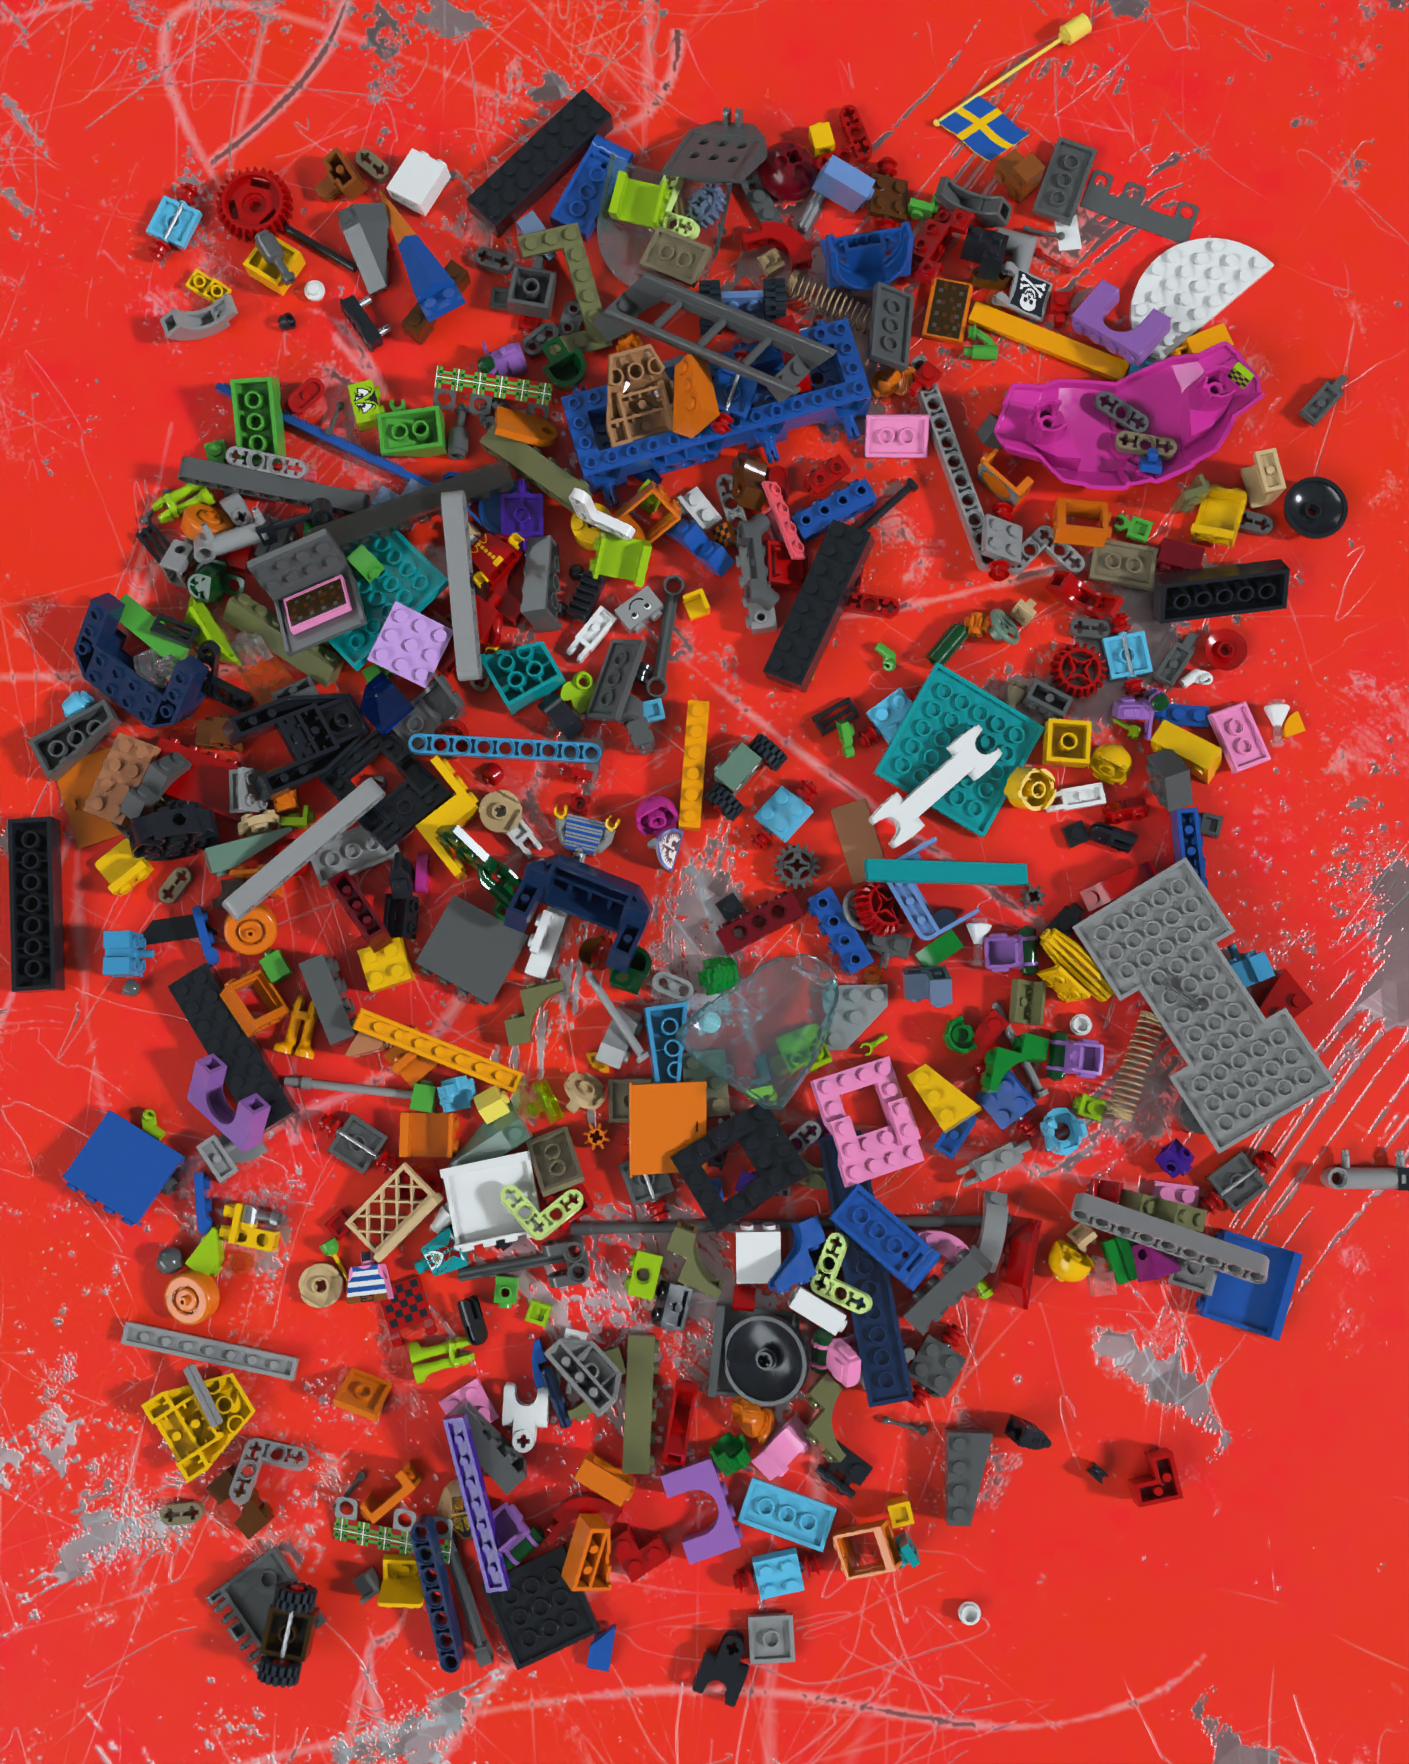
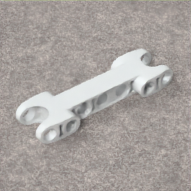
[868,724,1002,849]

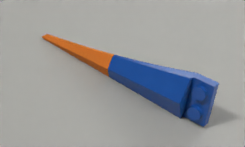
[379,190,466,323]

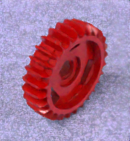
[216,166,294,244]

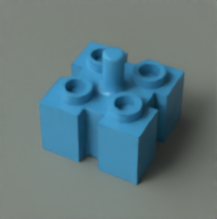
[103,930,155,978]
[1227,944,1275,988]

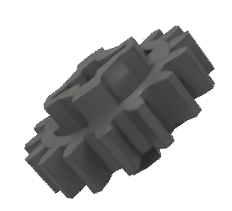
[773,843,820,890]

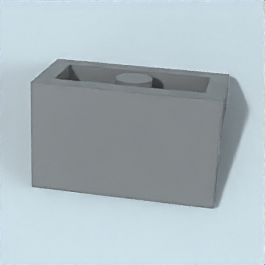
[196,1134,240,1184]

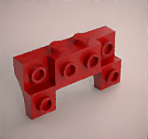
[900,207,976,286]

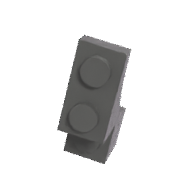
[935,176,1013,228]
[119,751,192,820]

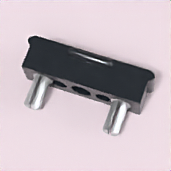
[340,295,392,352]

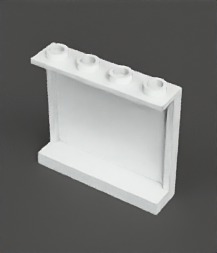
[440,1151,543,1252]

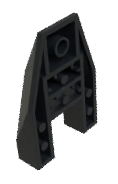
[222,693,370,804]

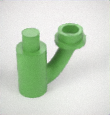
[963,324,998,361]

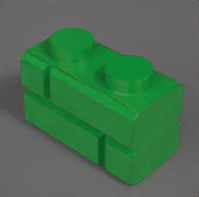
[1099,1235,1137,1285]

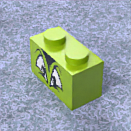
[347,379,386,432]

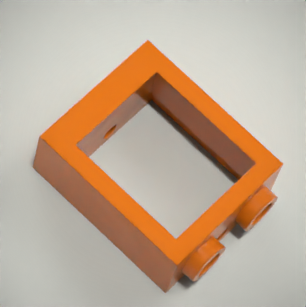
[615,481,681,543]
[1053,497,1112,548]
[219,969,290,1037]
[574,1450,635,1507]
[832,1518,903,1581]

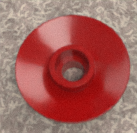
[1204,629,1247,671]

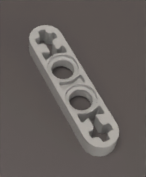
[226,446,309,479]
[716,474,747,552]

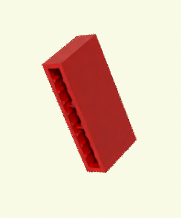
[156,737,256,822]

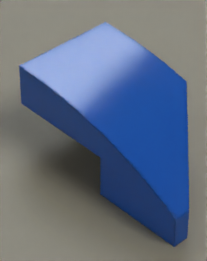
[586,1624,616,1672]

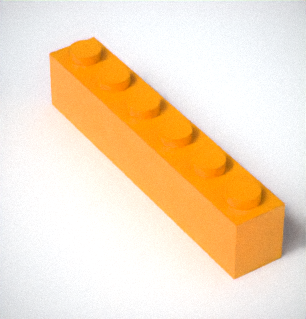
[679,700,709,832]

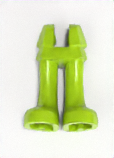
[151,483,216,523]
[408,1337,475,1384]

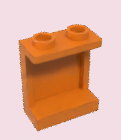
[360,1461,423,1524]

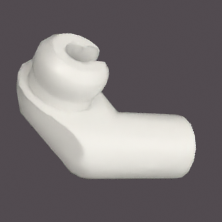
[1179,669,1213,689]

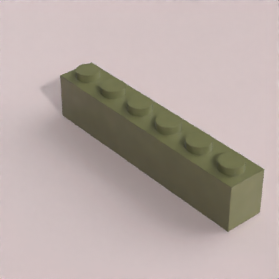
[479,423,592,515]
[222,592,345,687]
[622,1332,660,1474]

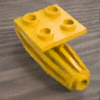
[1037,928,1114,1003]

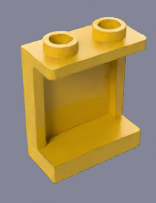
[1191,484,1247,547]

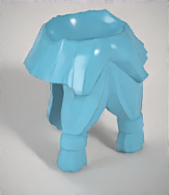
[1040,1107,1088,1156]

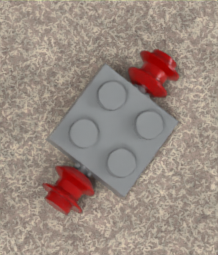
[981,502,1023,582]

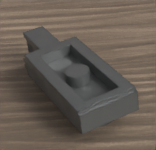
[1298,374,1348,428]
[1152,631,1197,689]

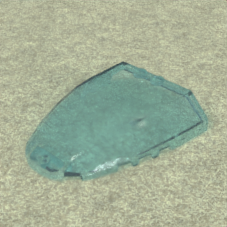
[676,953,839,1111]

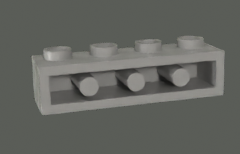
[735,547,777,635]

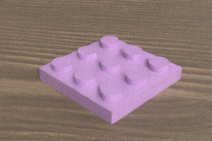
[367,601,453,688]

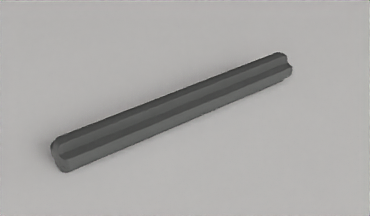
[458,1254,566,1282]

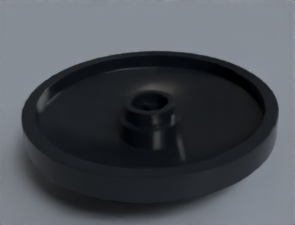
[722,1314,809,1406]

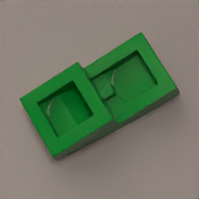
[915,929,964,967]

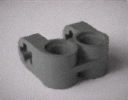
[541,1235,591,1288]

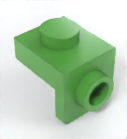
[907,193,940,221]

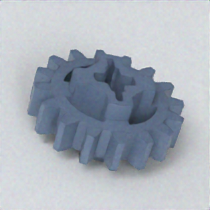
[685,183,727,229]

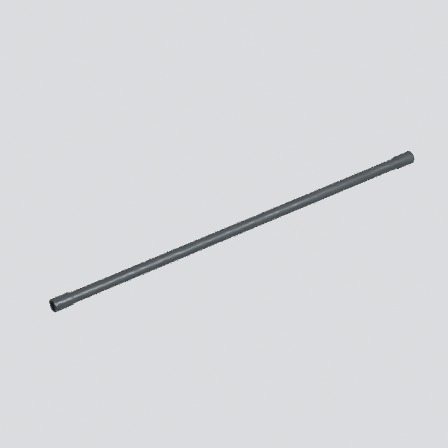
[571,1213,1011,1236]

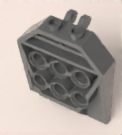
[662,107,767,185]

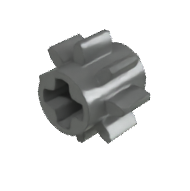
[1018,884,1046,911]

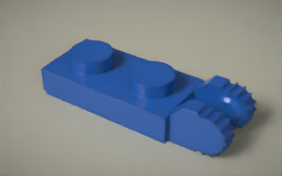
[192,905,220,966]
[194,1171,214,1235]

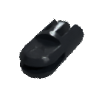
[1089,822,1138,853]
[457,1295,488,1345]

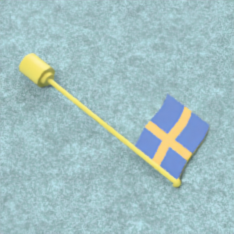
[933,13,1092,162]

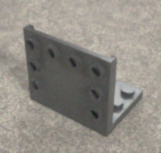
[246,528,368,657]

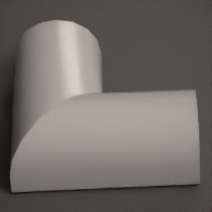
[997,227,1038,273]

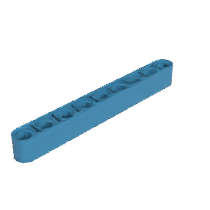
[408,733,601,764]

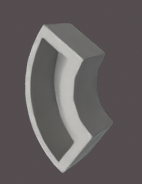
[595,1005,643,1069]

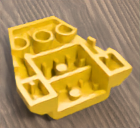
[141,1373,256,1483]

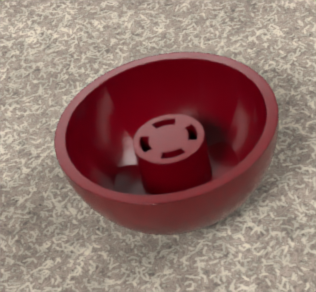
[758,141,818,201]

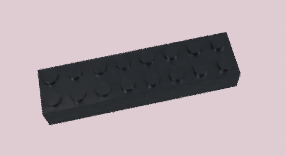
[466,89,613,238]
[763,519,875,693]
[8,816,65,993]
[168,963,300,1134]

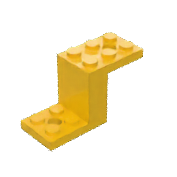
[416,755,480,882]

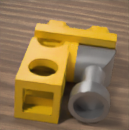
[218,1202,283,1252]

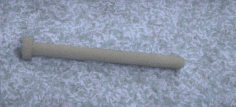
[584,970,651,1064]
[992,1001,1049,1100]

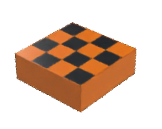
[712,522,737,549]

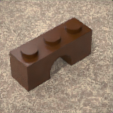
[206,1465,275,1540]

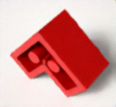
[1128,1447,1183,1508]
[610,1524,671,1583]

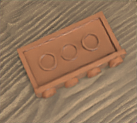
[83,732,161,827]

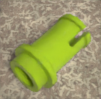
[974,1278,994,1301]

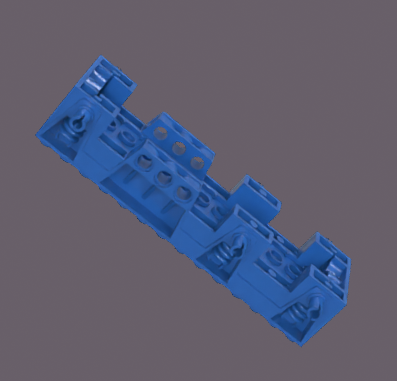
[561,318,872,508]

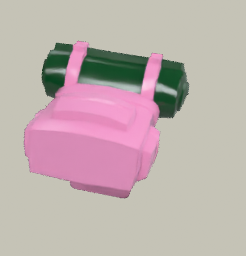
[809,1328,861,1388]

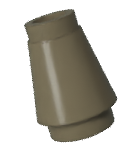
[1003,680,1027,709]

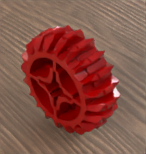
[1049,642,1107,700]
[852,882,907,937]

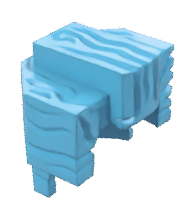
[437,1075,477,1113]

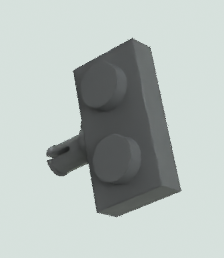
[866,930,912,970]

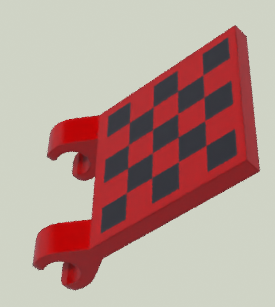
[380,1275,437,1347]

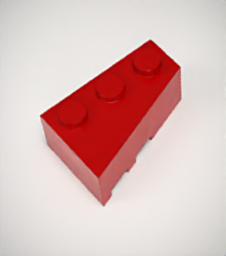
[1257,968,1313,1019]

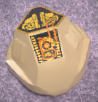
[437,1478,473,1539]

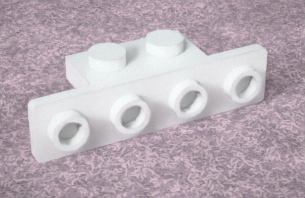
[525,906,568,979]

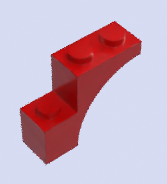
[662,1380,698,1466]

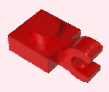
[1048,291,1072,328]
[908,360,943,398]
[555,763,595,785]

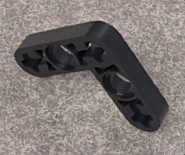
[197,640,254,712]

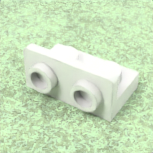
[677,486,722,533]

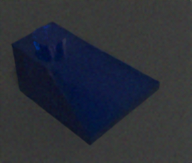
[360,671,415,736]

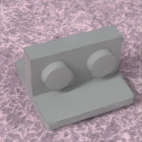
[229,767,268,814]

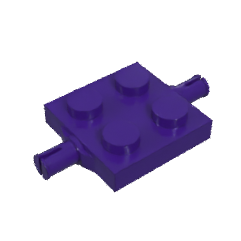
[501,479,544,552]

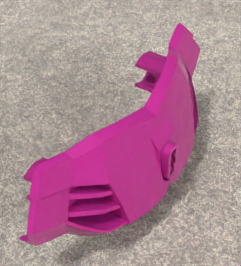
[994,341,1265,490]

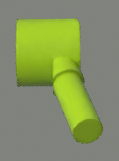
[1112,717,1140,740]
[860,1034,888,1056]

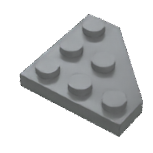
[822,984,888,1051]

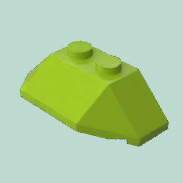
[184,595,243,667]

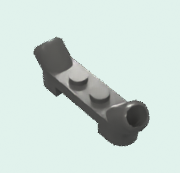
[737,513,780,611]

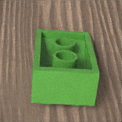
[377,405,448,457]

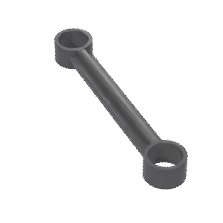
[646,575,685,699]
[439,1530,494,1667]

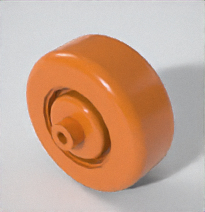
[181,504,235,541]
[224,903,277,955]
[164,1269,220,1325]

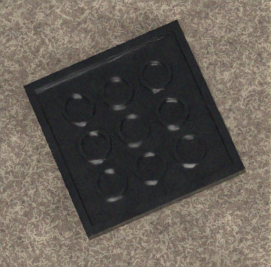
[481,1544,601,1671]

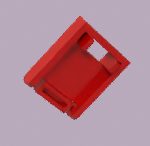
[762,540,808,590]

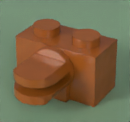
[316,147,368,202]

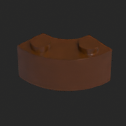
[732,451,768,511]

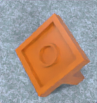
[383,1026,440,1088]
[332,1367,392,1422]

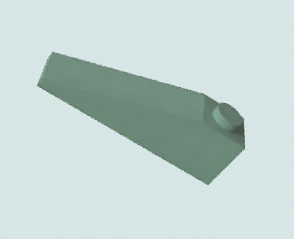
[202,826,292,878]
[448,1100,534,1167]

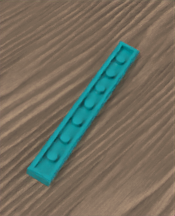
[864,859,1029,886]

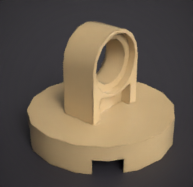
[564,1071,606,1114]

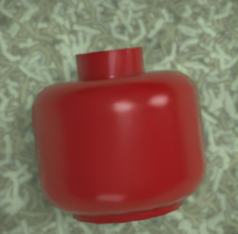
[481,763,504,786]

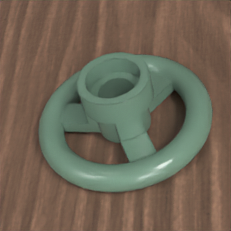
[989,608,1020,645]

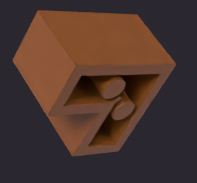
[993,148,1045,203]
[195,714,244,752]

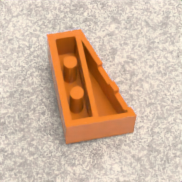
[673,354,720,439]
[561,1514,612,1591]

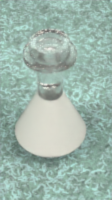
[1264,699,1290,748]
[966,918,992,966]

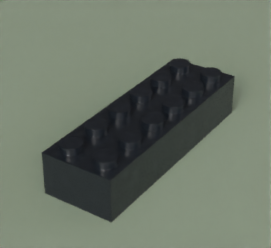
[1153,559,1290,624]

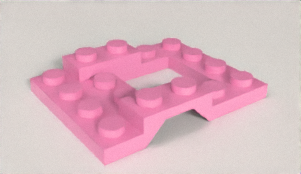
[810,1056,925,1188]

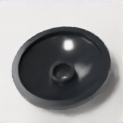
[1283,477,1348,539]

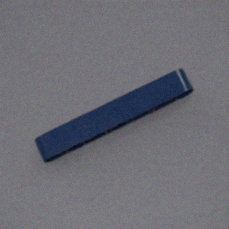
[410,1514,465,1673]

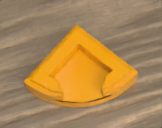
[1282,711,1306,739]
[586,1052,610,1073]

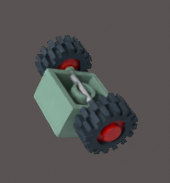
[704,733,788,821]

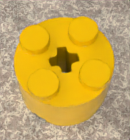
[571,502,612,551]
[1004,766,1056,811]

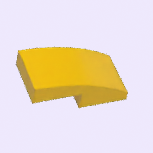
[185,268,232,304]

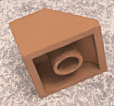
[345,1031,394,1058]

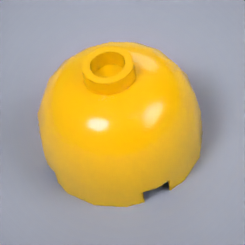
[1087,744,1132,785]
[1048,1239,1094,1282]

